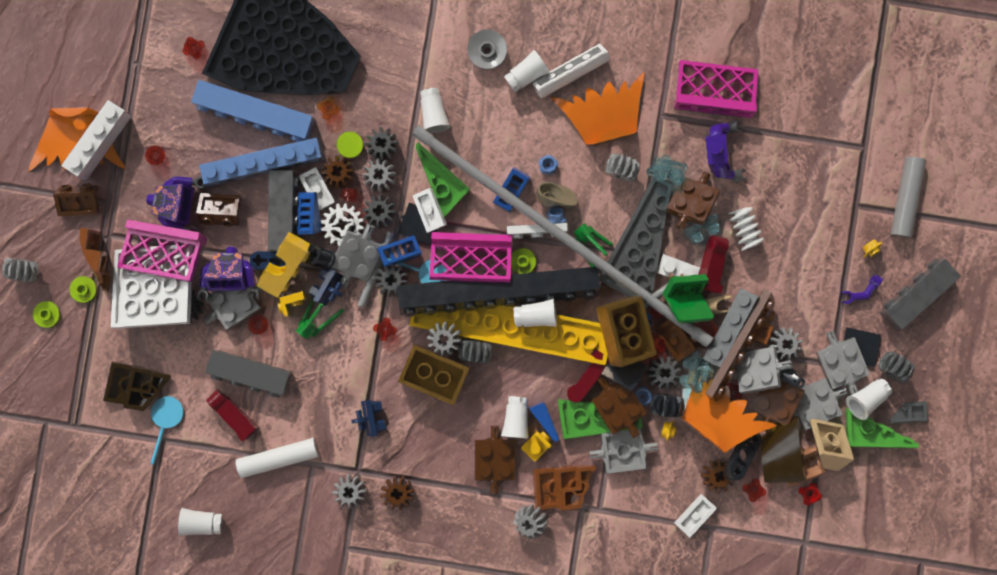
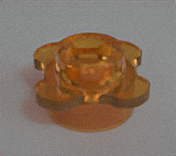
[317,96,340,120]

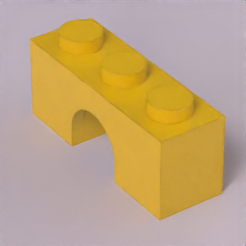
[256,232,310,298]

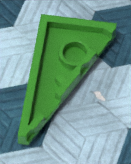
[416,143,470,218]
[845,408,919,448]

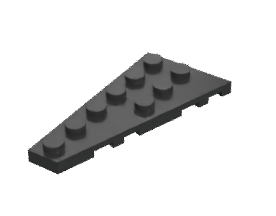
[599,175,672,309]

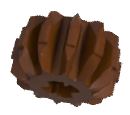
[321,155,355,190]
[700,458,734,493]
[380,476,415,510]

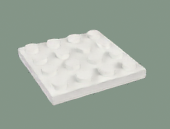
[111,244,193,329]

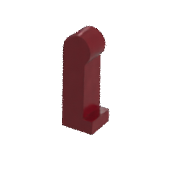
[699,235,729,294]
[567,348,610,402]
[206,389,259,442]

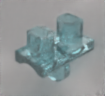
[646,155,688,186]
[683,213,721,246]
[680,351,715,393]

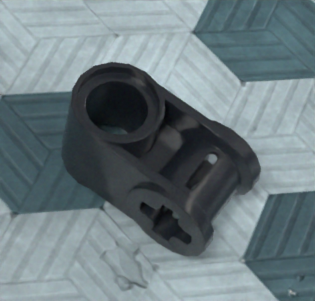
[301,244,336,269]

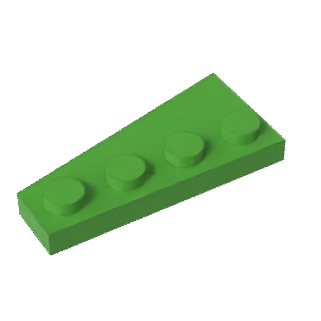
[557,399,643,439]

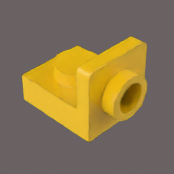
[278,291,307,317]
[520,431,552,462]

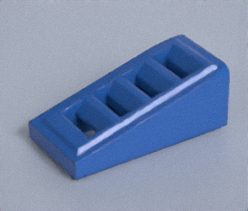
[493,167,530,212]
[297,192,321,234]
[377,235,422,267]
[529,402,559,442]

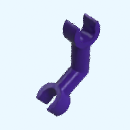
[841,275,883,304]

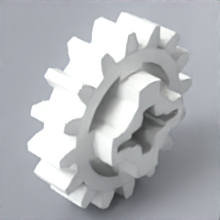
[321,203,365,246]

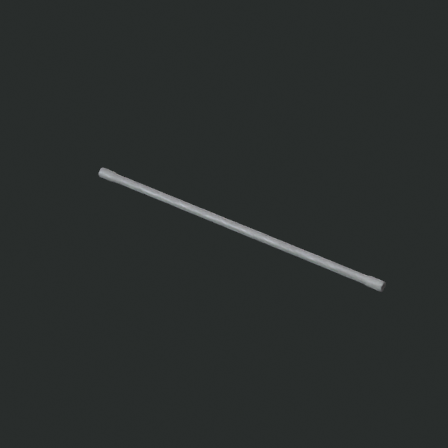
[412,125,713,347]

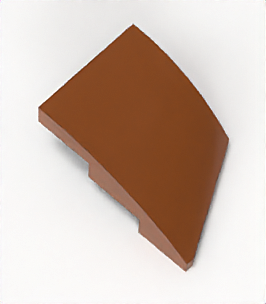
[80,228,111,291]
[533,465,596,511]

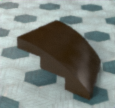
[103,361,171,411]
[761,418,806,483]

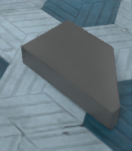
[889,401,928,423]

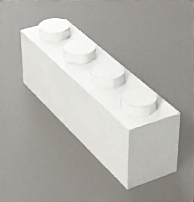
[61,100,131,182]

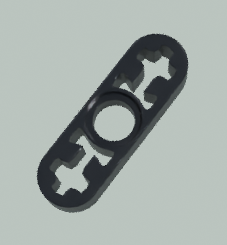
[724,433,761,481]

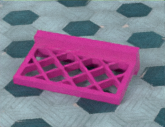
[674,60,758,118]
[117,220,208,282]
[429,232,512,283]

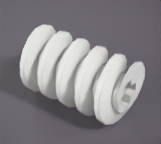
[728,207,764,251]

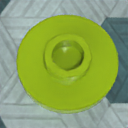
[337,131,363,158]
[511,248,536,274]
[70,276,97,303]
[33,301,61,328]

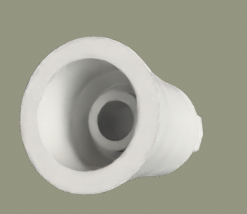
[504,50,550,92]
[420,88,451,133]
[514,299,557,327]
[846,379,892,420]
[501,396,529,439]
[178,508,223,536]

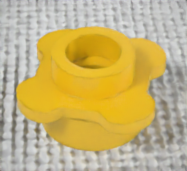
[862,239,883,257]
[661,421,677,441]

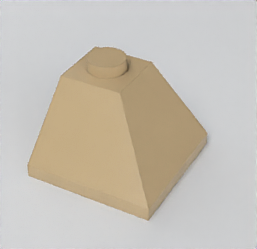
[810,418,854,471]

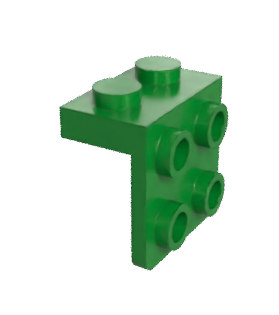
[662,274,714,323]

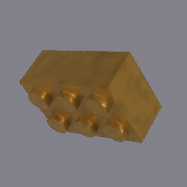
[596,296,657,367]
[398,344,470,405]

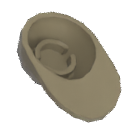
[536,182,578,208]

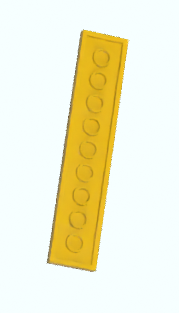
[409,305,608,365]

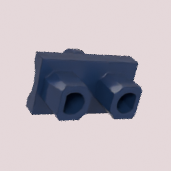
[309,268,344,306]
[351,400,386,437]

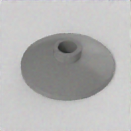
[467,29,507,69]

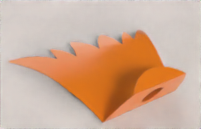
[550,73,645,145]
[28,108,126,172]
[681,363,777,453]

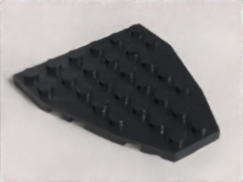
[202,0,361,96]

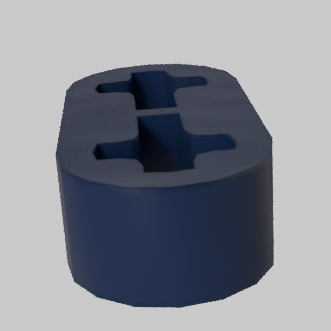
[249,251,286,270]

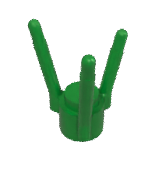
[573,223,613,267]
[296,298,344,340]

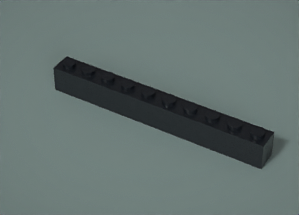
[397,267,601,317]

